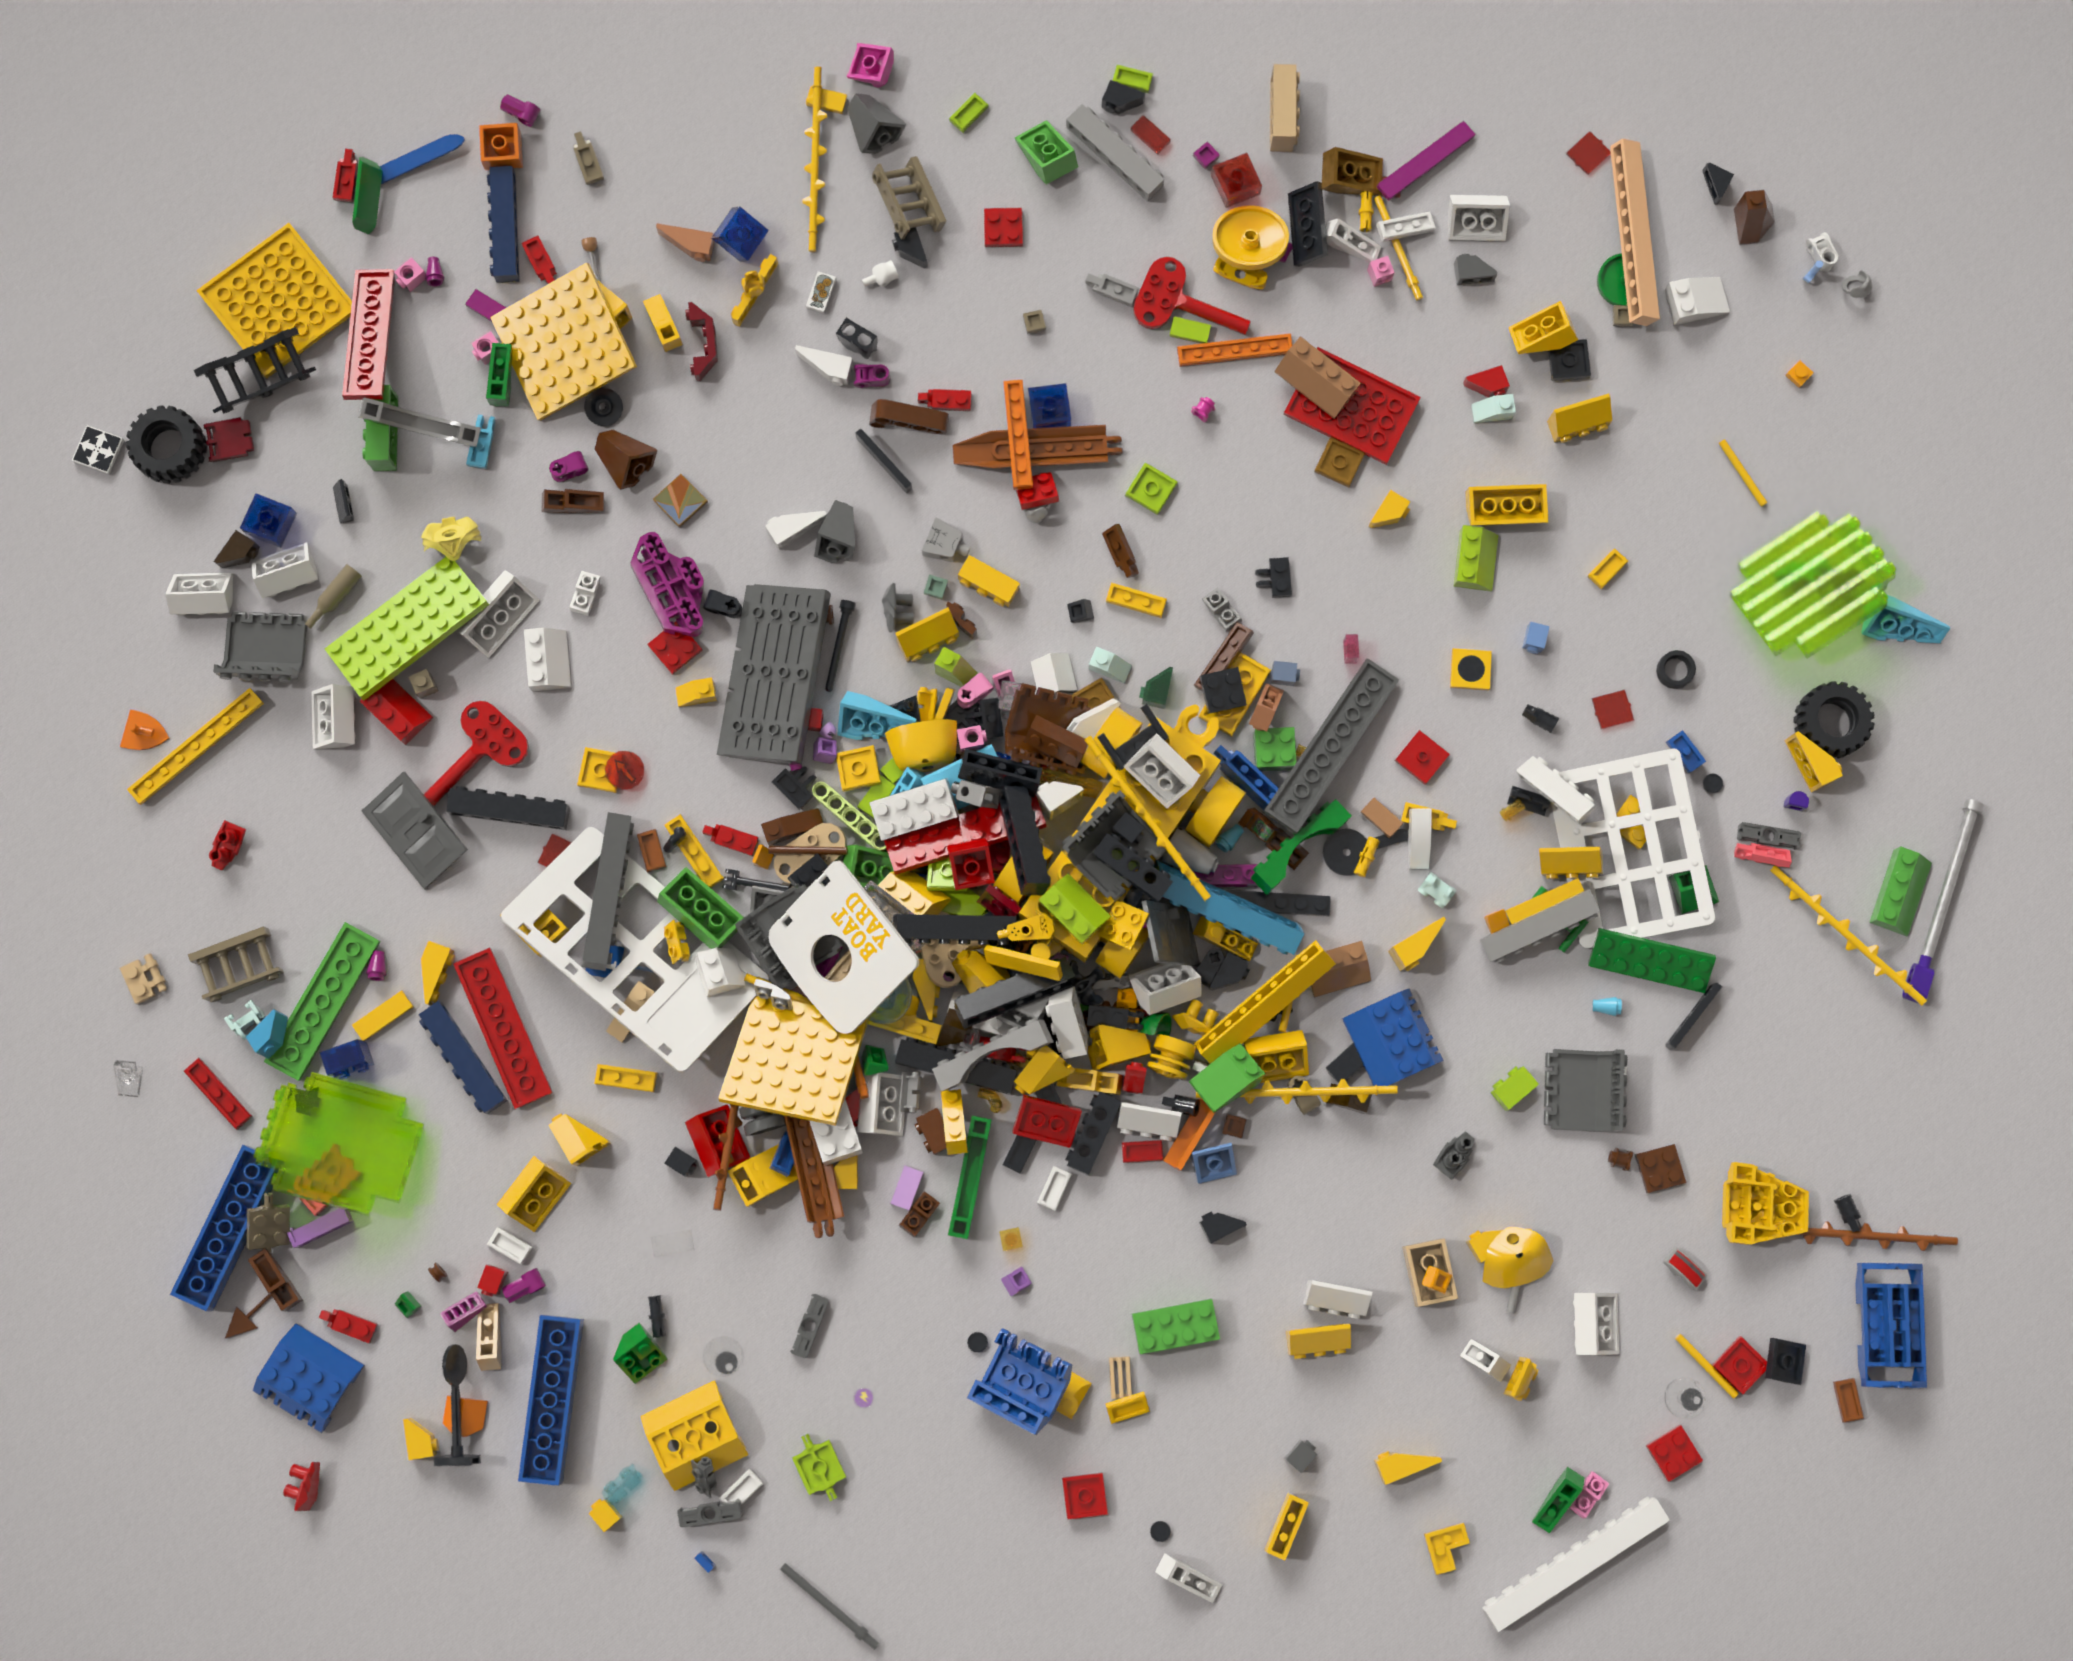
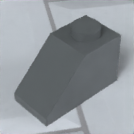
[1454,254,1497,285]

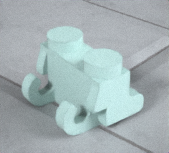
[1418,872,1456,908]
[224,1000,265,1040]

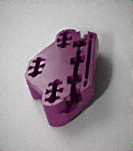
[630,532,704,637]

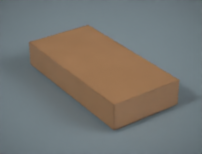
[1360,798,1403,838]

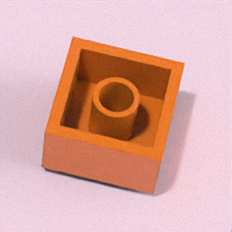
[479,123,523,170]

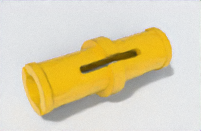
[1359,192,1374,232]
[1354,836,1380,878]

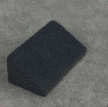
[333,479,354,523]
[1326,1042,1363,1083]

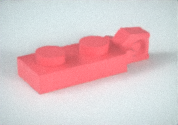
[1734,843,1792,868]

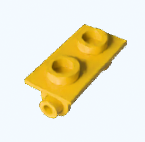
[917,687,937,722]
[664,920,691,964]

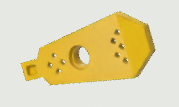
[997,913,1056,941]

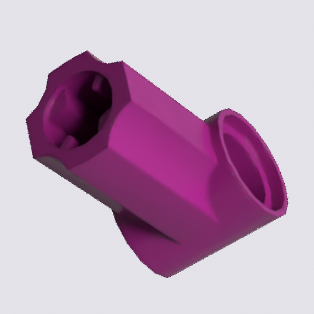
[500,94,541,127]
[502,1268,546,1303]

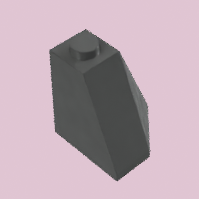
[847,93,906,154]
[814,500,855,563]

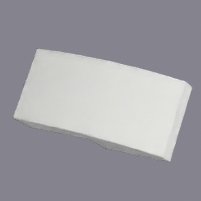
[569,571,600,616]

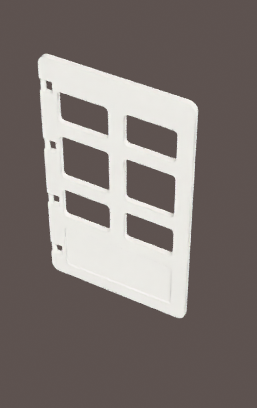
[501,827,769,1072]

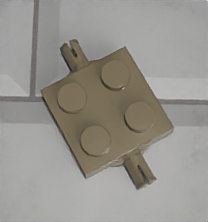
[247,1193,290,1255]

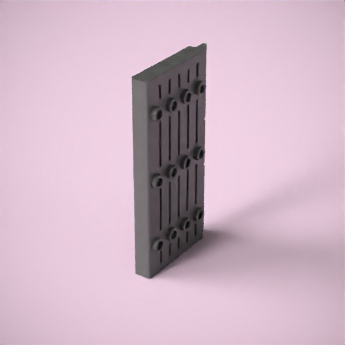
[716,584,831,765]

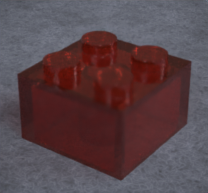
[1211,153,1262,208]

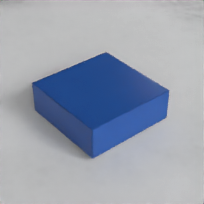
[694,1551,715,1573]

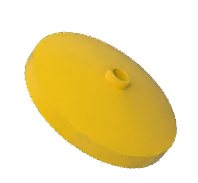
[1212,205,1289,270]

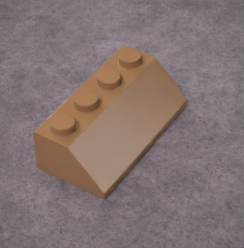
[1274,336,1361,419]

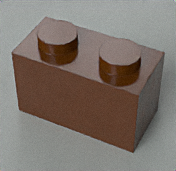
[914,1108,947,1155]

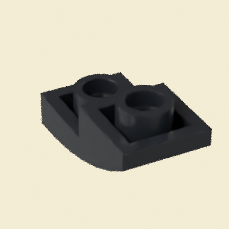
[1123,873,1155,908]

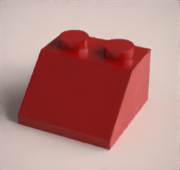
[947,838,995,890]

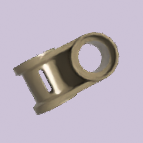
[1287,1076,1321,1115]

